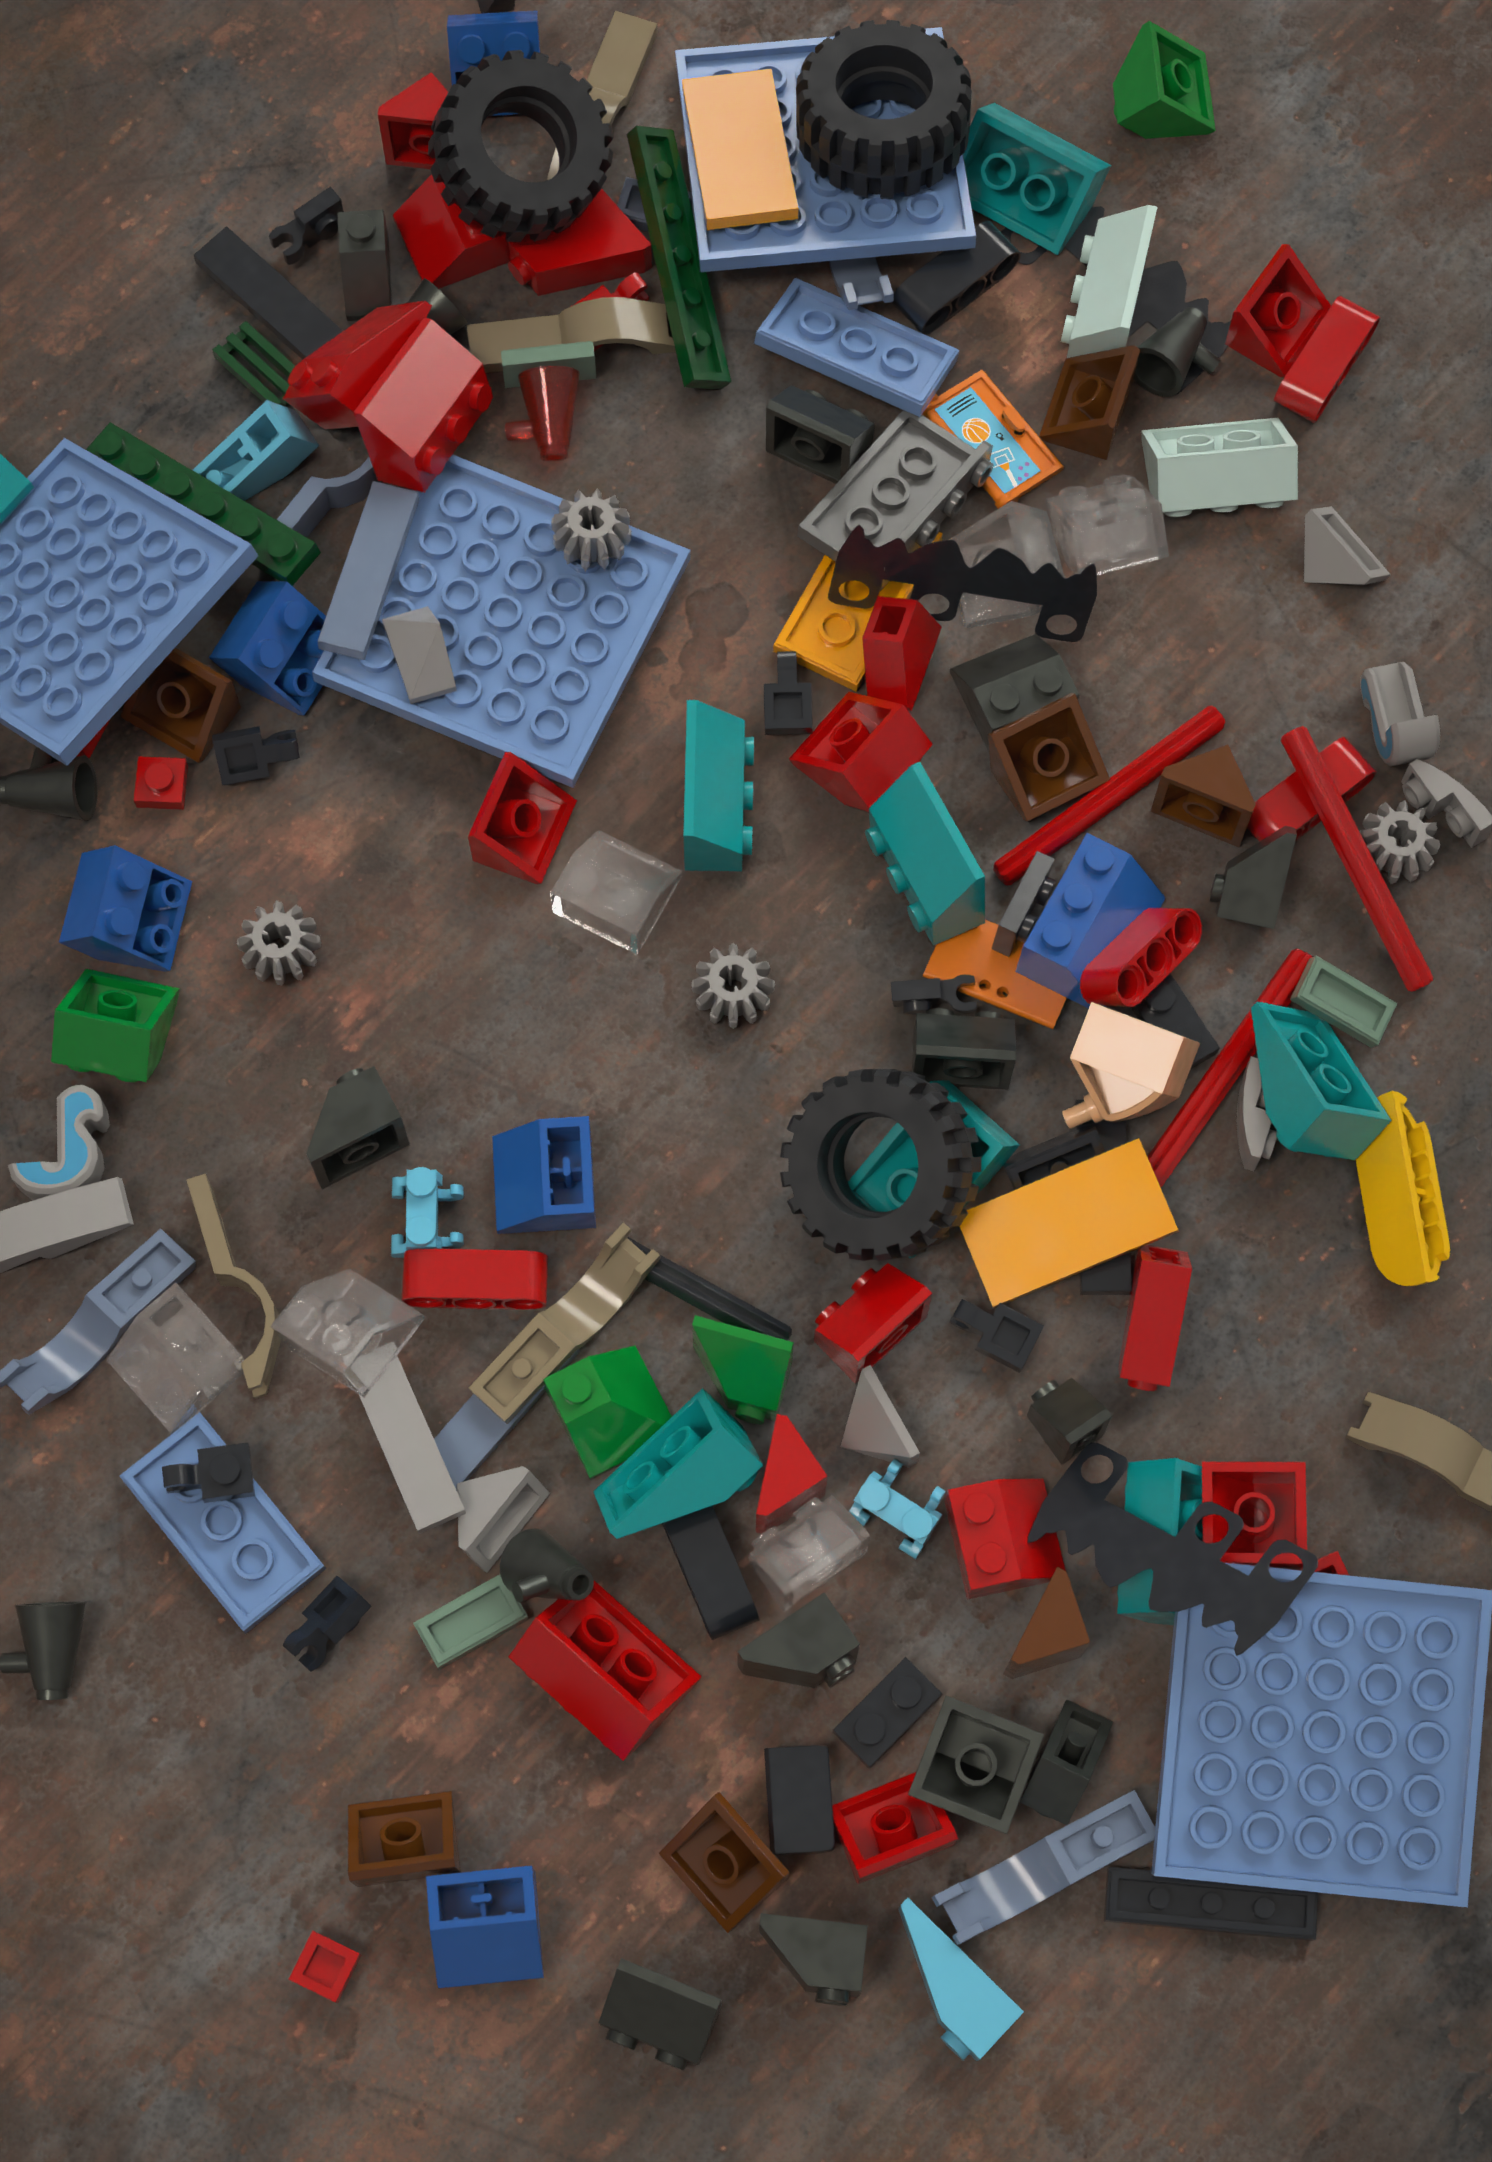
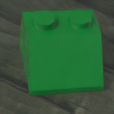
[51,969,179,1082]

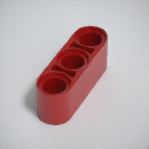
[1274,295,1380,423]
[1247,737,1377,842]
[1080,908,1202,1007]
[401,1249,548,1310]

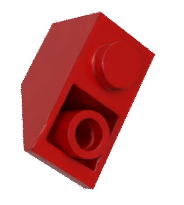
[862,596,942,711]

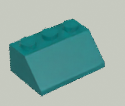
[963,103,1111,255]
[683,700,754,872]
[865,762,985,946]
[1117,1458,1203,1626]

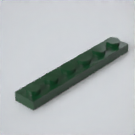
[626,125,731,390]
[86,422,321,586]

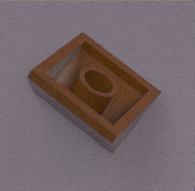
[1039,345,1140,460]
[120,648,241,763]
[988,693,1110,821]
[1150,744,1256,848]
[1003,1567,1090,1679]
[348,1791,461,1887]
[659,1792,789,1933]

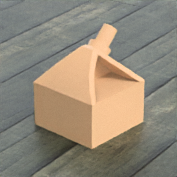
[1062,1002,1200,1129]

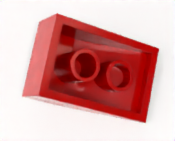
[283,301,432,429]

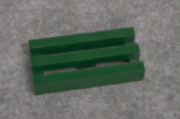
[212,321,295,407]

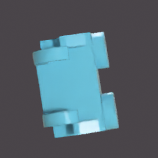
[391,1167,464,1258]
[847,1459,946,1560]

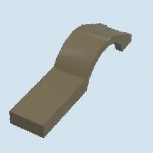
[547,11,658,180]
[467,297,676,373]
[187,1174,282,1399]
[469,1222,661,1424]
[1345,1392,1492,1512]

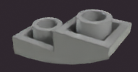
[1401,759,1492,848]
[1236,1056,1277,1172]

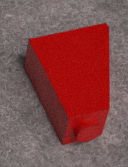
[508,188,652,296]
[1118,1245,1192,1391]

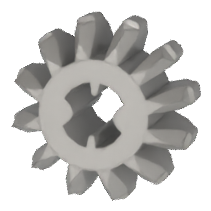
[551,488,631,572]
[1359,800,1440,884]
[237,900,321,986]
[692,943,775,1029]

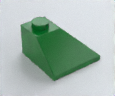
[1113,21,1216,139]
[692,1315,794,1425]
[543,1346,672,1480]

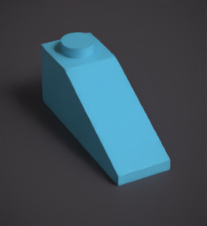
[193,400,319,501]
[898,1898,1024,2061]

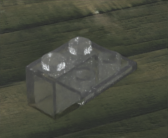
[1046,474,1169,575]
[106,1283,244,1434]

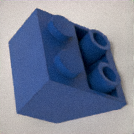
[447,10,540,116]
[209,581,326,715]
[59,845,192,972]
[492,1116,596,1234]
[426,1866,544,1989]

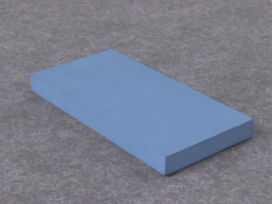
[754,278,959,417]
[119,1412,326,1634]

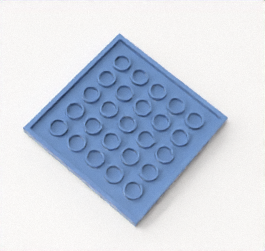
[675,27,976,272]
[0,438,258,766]
[312,454,691,788]
[1151,1562,1492,1908]

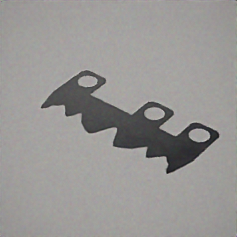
[1001,206,1231,395]
[828,525,1097,642]
[1028,1443,1318,1656]

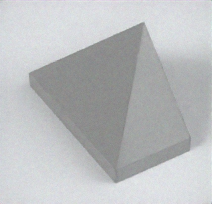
[1304,506,1391,585]
[382,606,457,704]
[840,1365,920,1467]
[457,1466,550,1573]

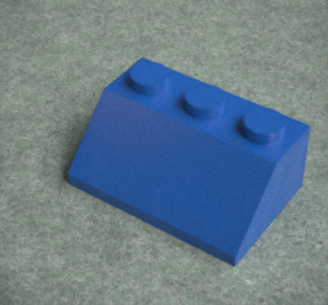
[1015,833,1166,1009]

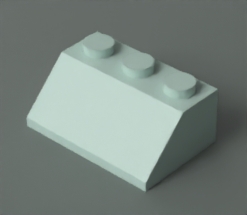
[1061,205,1157,358]
[1141,418,1298,517]

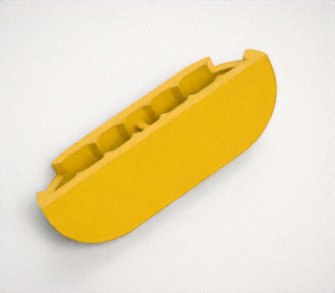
[1356,1090,1450,1286]

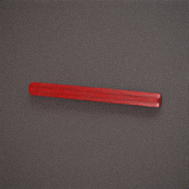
[993,706,1225,886]
[1281,726,1433,992]
[1147,948,1312,1187]

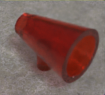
[505,366,580,461]

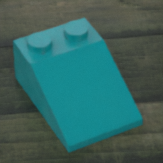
[1251,1002,1392,1160]
[848,1080,1020,1259]
[593,1388,763,1539]

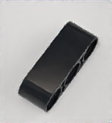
[892,221,1021,335]
[662,1506,760,1640]

